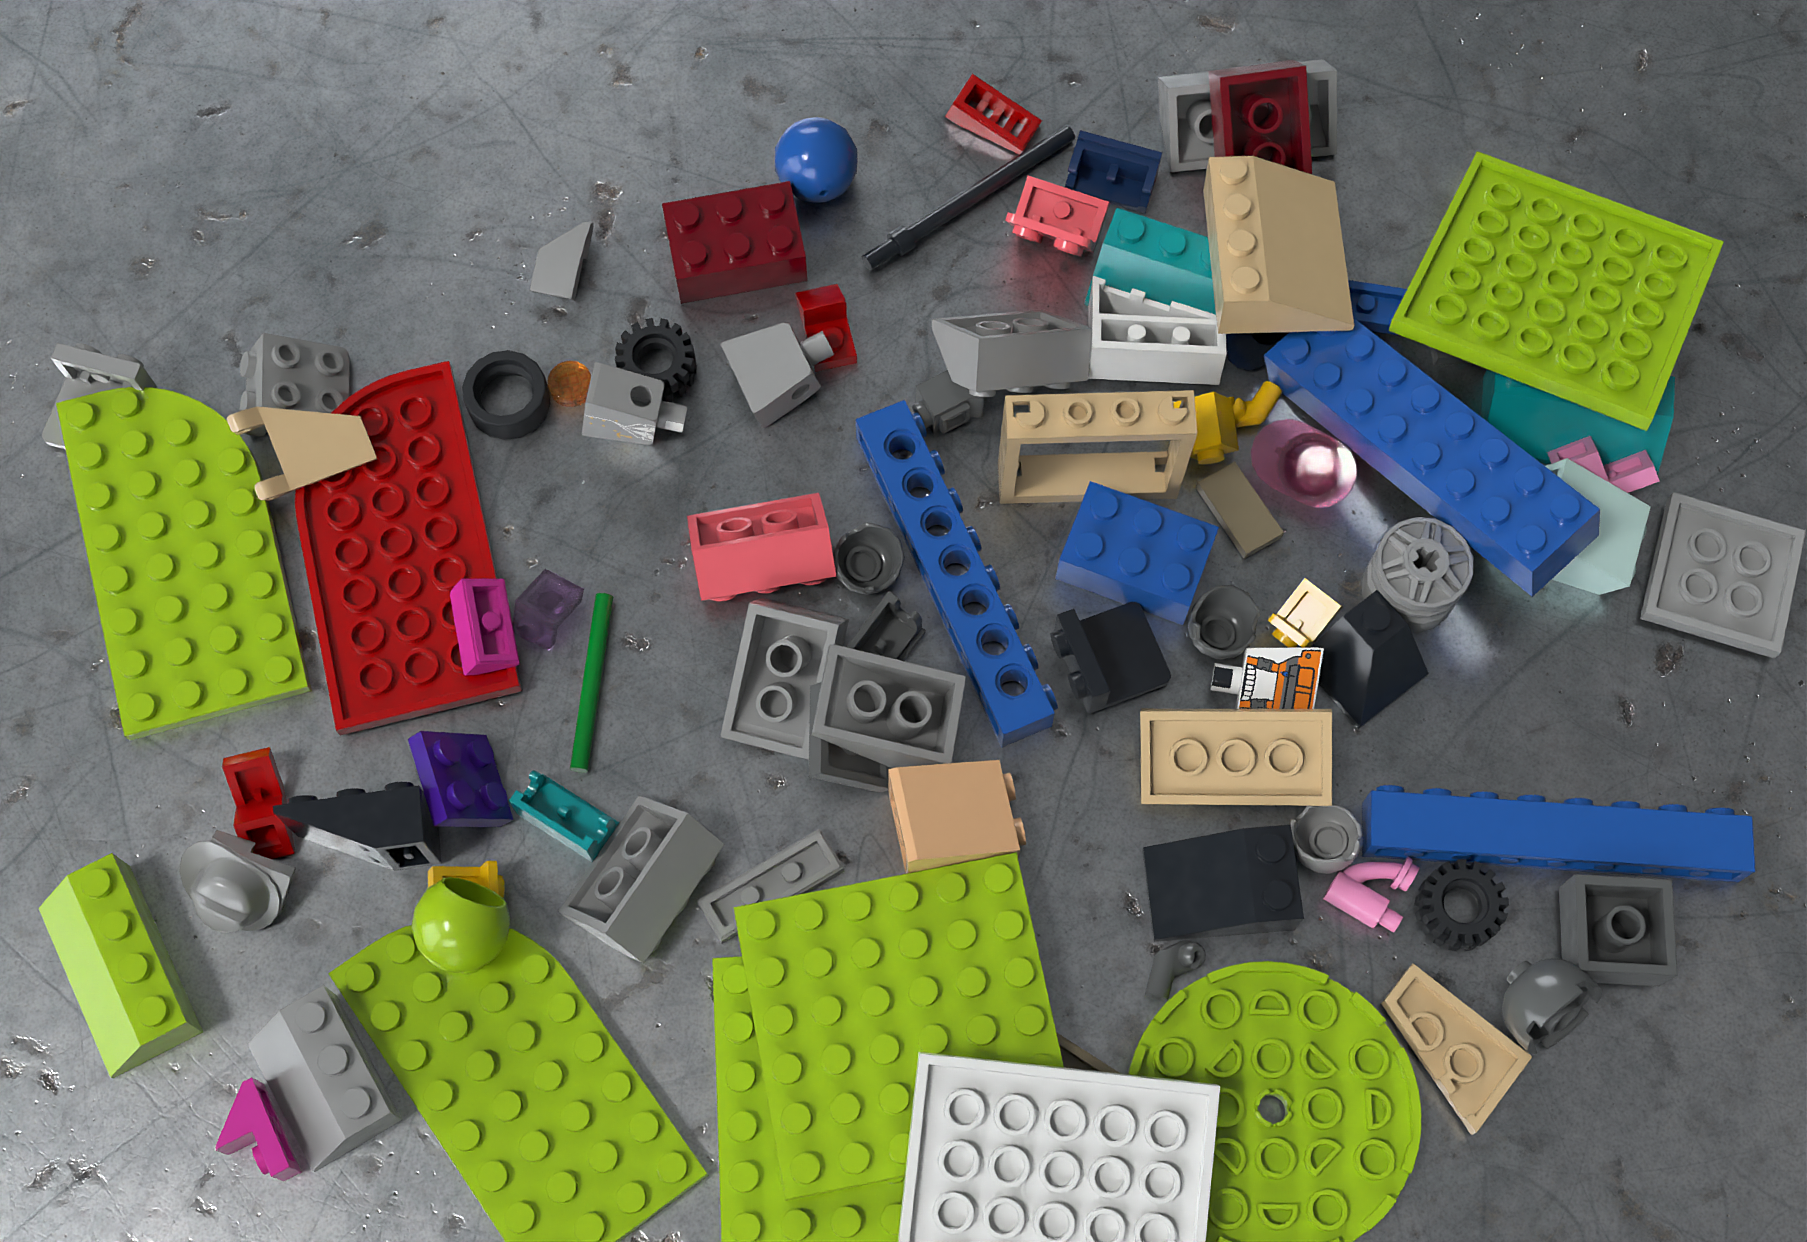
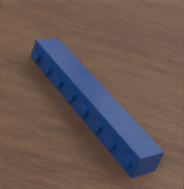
[1362,785,1755,883]

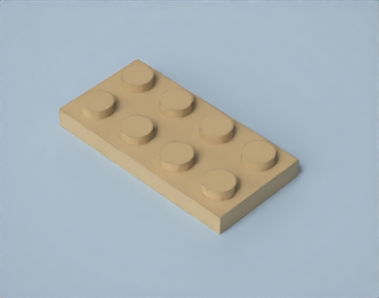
[1140,708,1332,806]

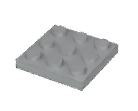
[1640,492,1806,659]

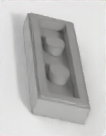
[697,829,844,944]

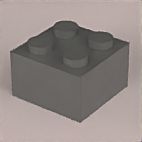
[1559,874,1678,986]

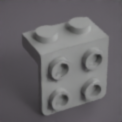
[239,333,349,437]
[42,343,157,449]

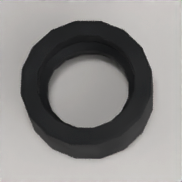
[462,350,551,440]

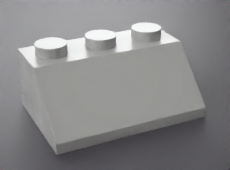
[931,309,1092,397]
[558,795,725,964]
[248,985,402,1172]

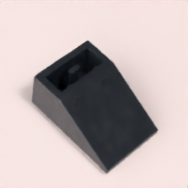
[273,782,442,871]

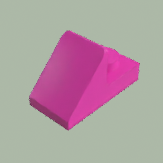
[215,1077,302,1182]

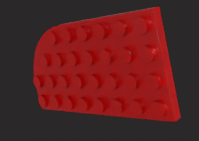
[295,361,522,736]

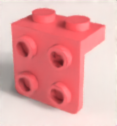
[1005,176,1110,257]

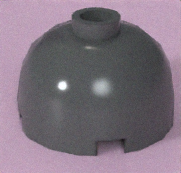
[1502,958,1603,1055]

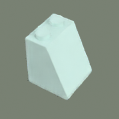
[1545,458,1651,595]

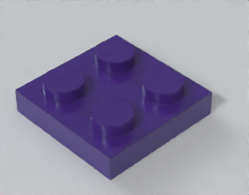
[408,731,514,827]

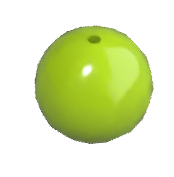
[411,877,511,973]

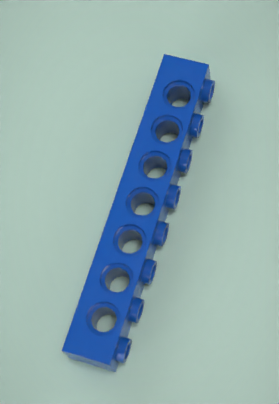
[855,400,1058,748]

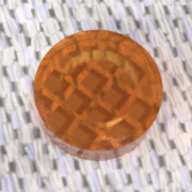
[547,361,591,407]

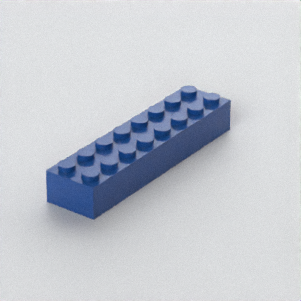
[1264,318,1600,597]

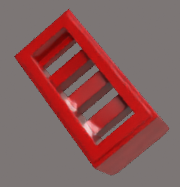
[945,73,1042,155]

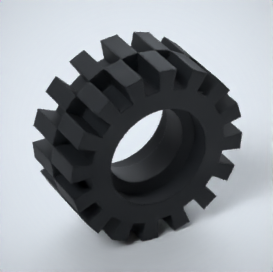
[615,318,697,403]
[1414,859,1509,951]

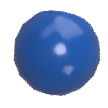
[775,117,858,203]

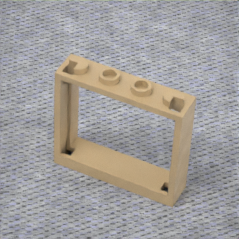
[998,390,1197,504]

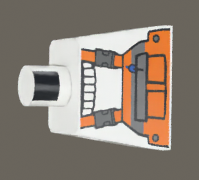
[1211,647,1324,709]

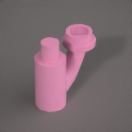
[1323,857,1420,933]

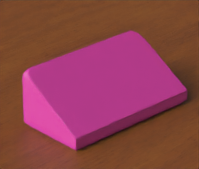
[450,579,520,675]

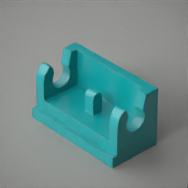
[509,770,619,862]

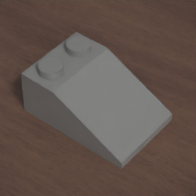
[720,598,849,760]
[812,644,966,768]

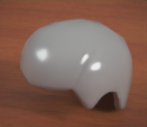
[1290,803,1363,874]

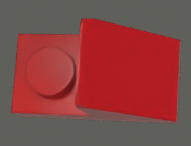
[795,284,857,372]

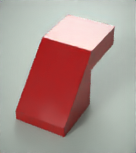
[222,747,295,859]

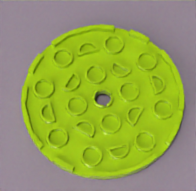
[1127,961,1421,1242]

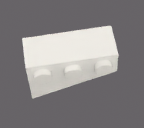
[1088,276,1227,385]

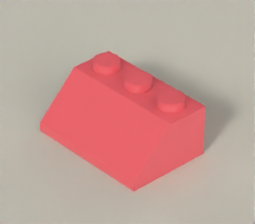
[687,493,836,601]

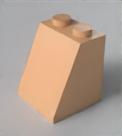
[888,760,1026,874]

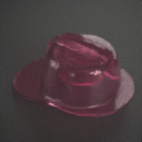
[1251,419,1357,508]

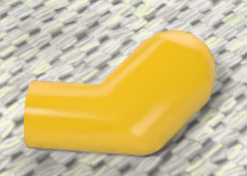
[1228,381,1282,428]

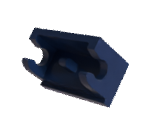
[1065,130,1163,214]

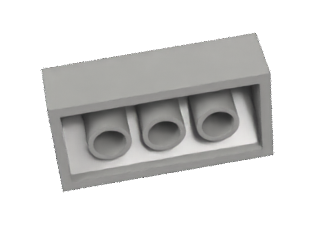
[1158,59,1337,172]

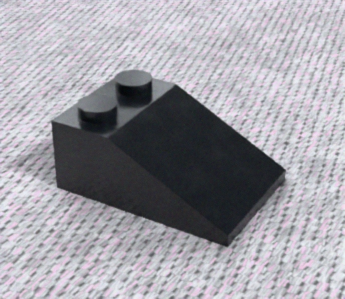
[1142,824,1304,942]

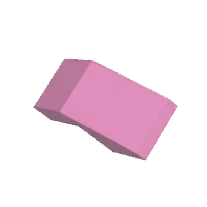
[1547,436,1660,493]

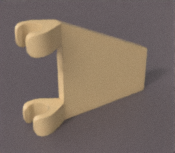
[227,406,378,502]

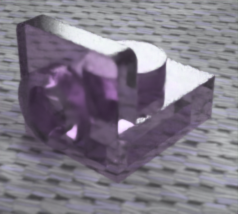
[512,569,584,650]

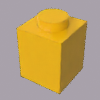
[1173,392,1239,464]

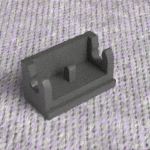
[846,591,926,661]

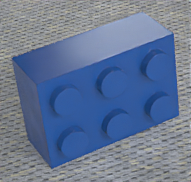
[1056,481,1219,625]

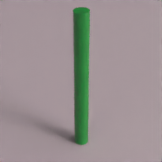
[570,593,614,773]

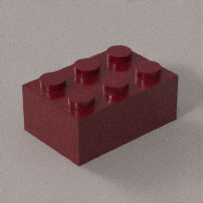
[1209,60,1312,174]
[662,181,808,304]

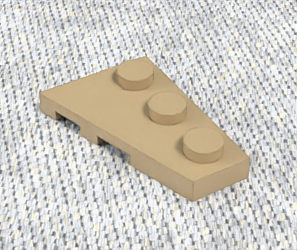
[1381,964,1532,1135]

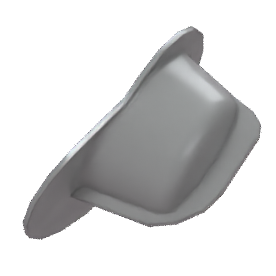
[179,841,281,933]

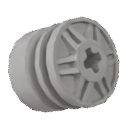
[1362,517,1473,634]

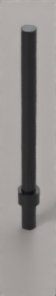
[861,125,1075,271]

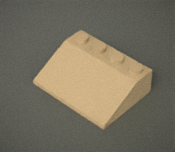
[1203,156,1354,334]

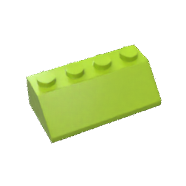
[38,853,203,1078]

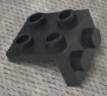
[1050,602,1171,714]

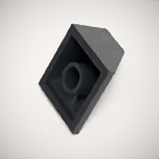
[1310,590,1429,730]

